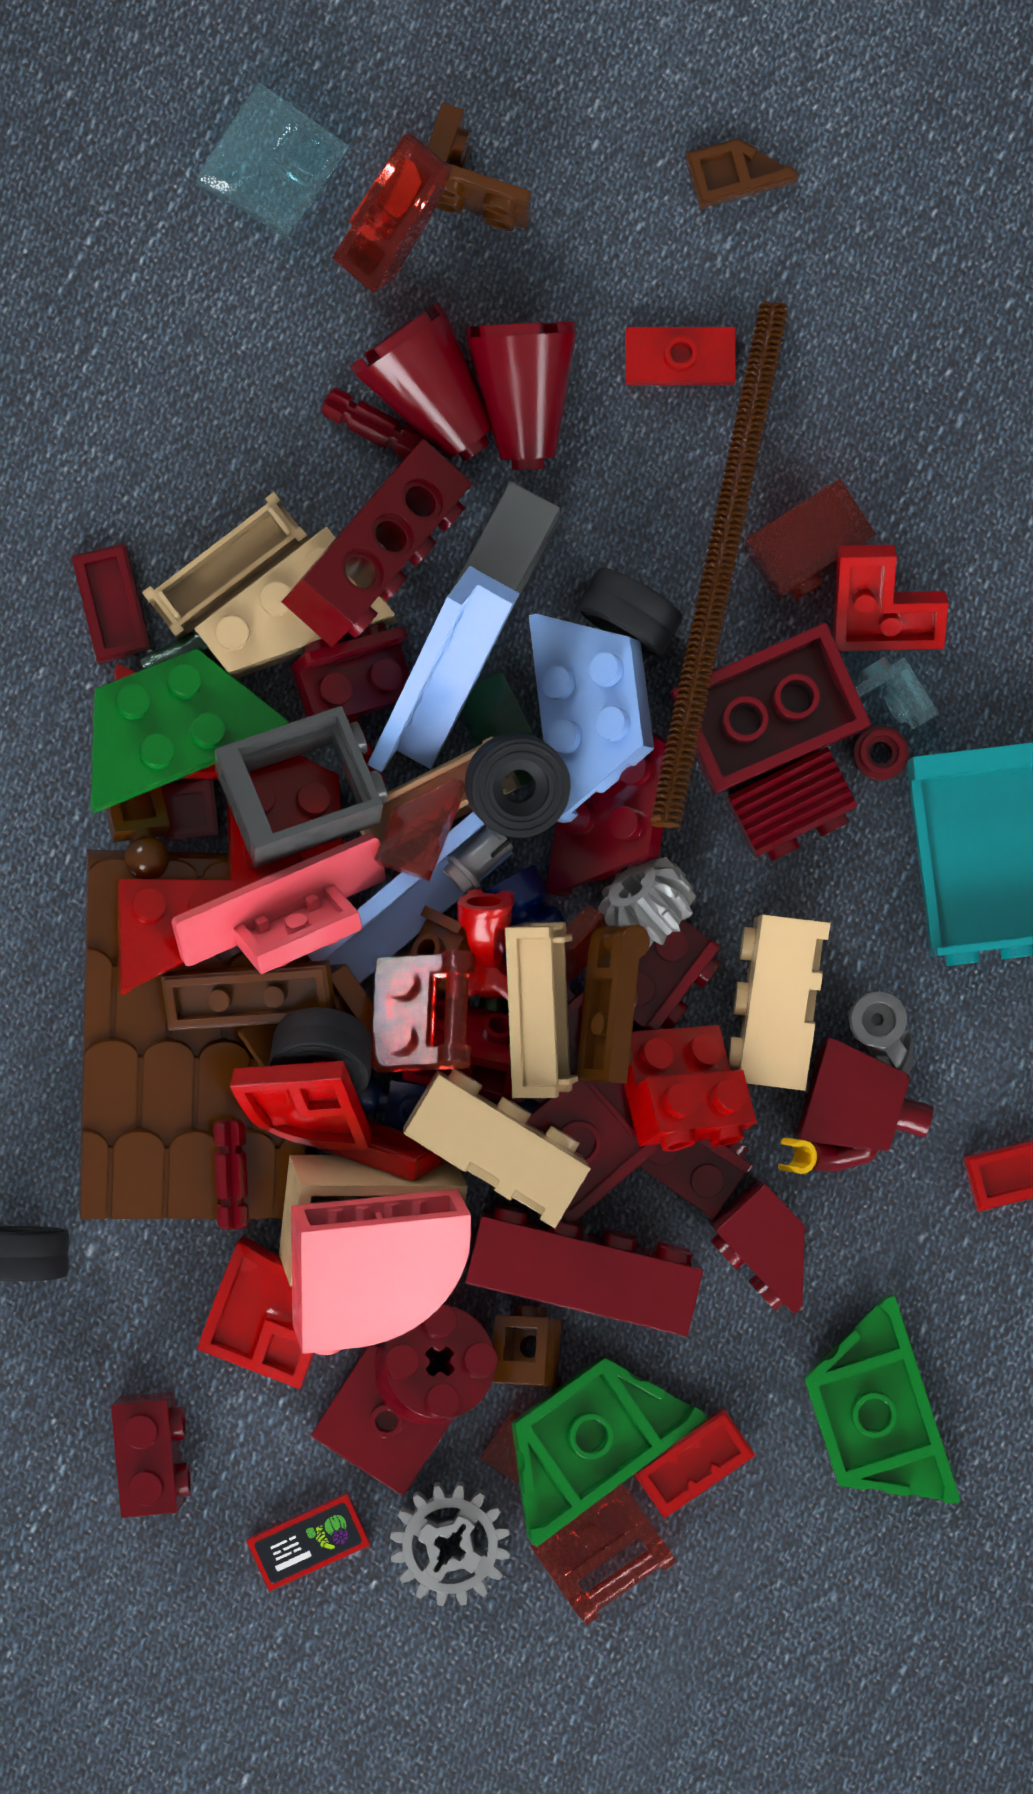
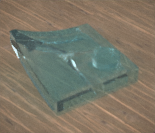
[195,82,350,240]

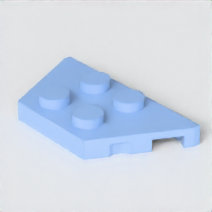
[529,614,654,823]

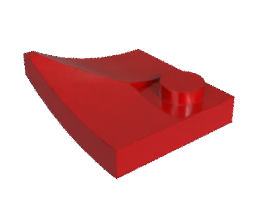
[230,1061,372,1150]
[197,1236,315,1389]

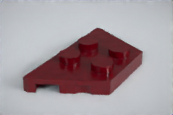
[545,732,669,897]

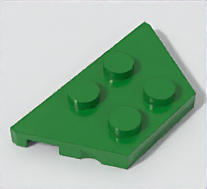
[89,649,289,814]
[803,1294,961,1504]
[511,1356,708,1547]

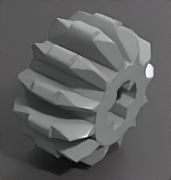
[598,857,696,947]

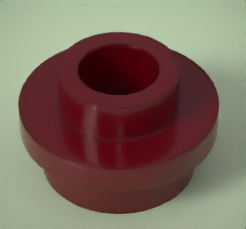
[853,725,909,781]

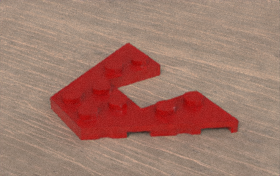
[114,665,342,994]

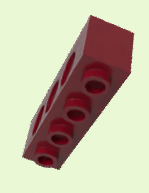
[281,439,473,647]

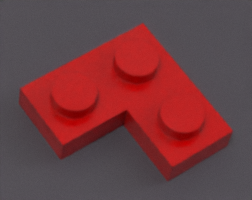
[832,545,948,651]

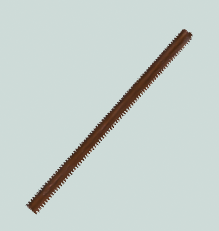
[650,301,788,829]

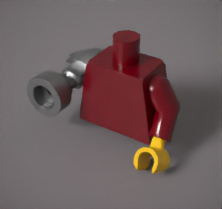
[778,991,934,1174]

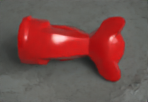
[452,889,515,1002]

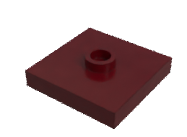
[310,1344,453,1497]

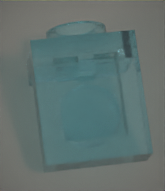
[855,656,939,730]

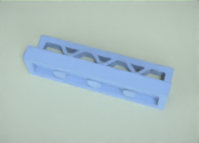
[367,566,520,773]
[307,812,513,984]

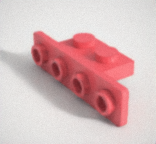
[172,833,386,974]

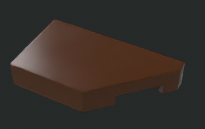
[685,138,798,210]

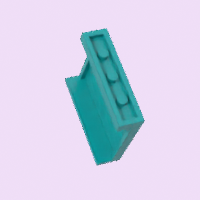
[906,742,1033,966]

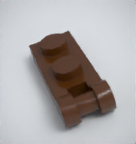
[576,924,650,1083]

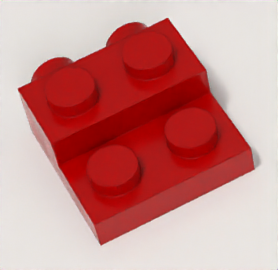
[624,1025,757,1152]

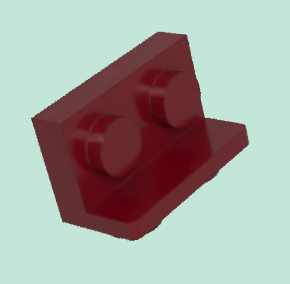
[290,623,410,719]
[633,920,722,1031]
[639,1140,754,1219]

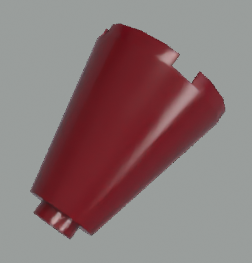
[349,301,492,462]
[466,321,577,470]

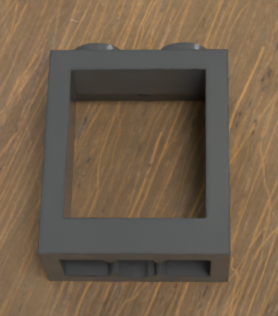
[451,481,560,639]
[215,706,388,868]

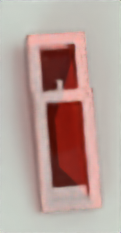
[332,132,452,293]

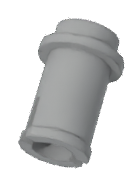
[442,826,514,894]

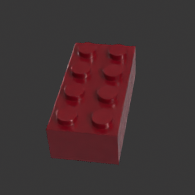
[466,1202,704,1337]

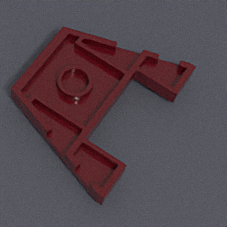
[527,988,658,1223]

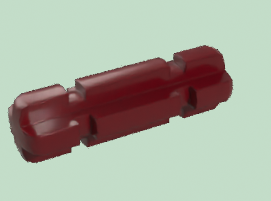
[321,388,425,459]
[213,1119,249,1230]

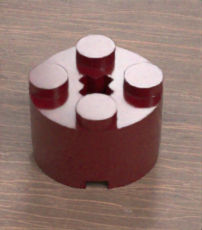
[375,1304,498,1424]

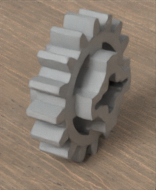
[390,1481,510,1606]

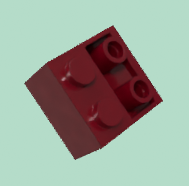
[709,1177,805,1314]

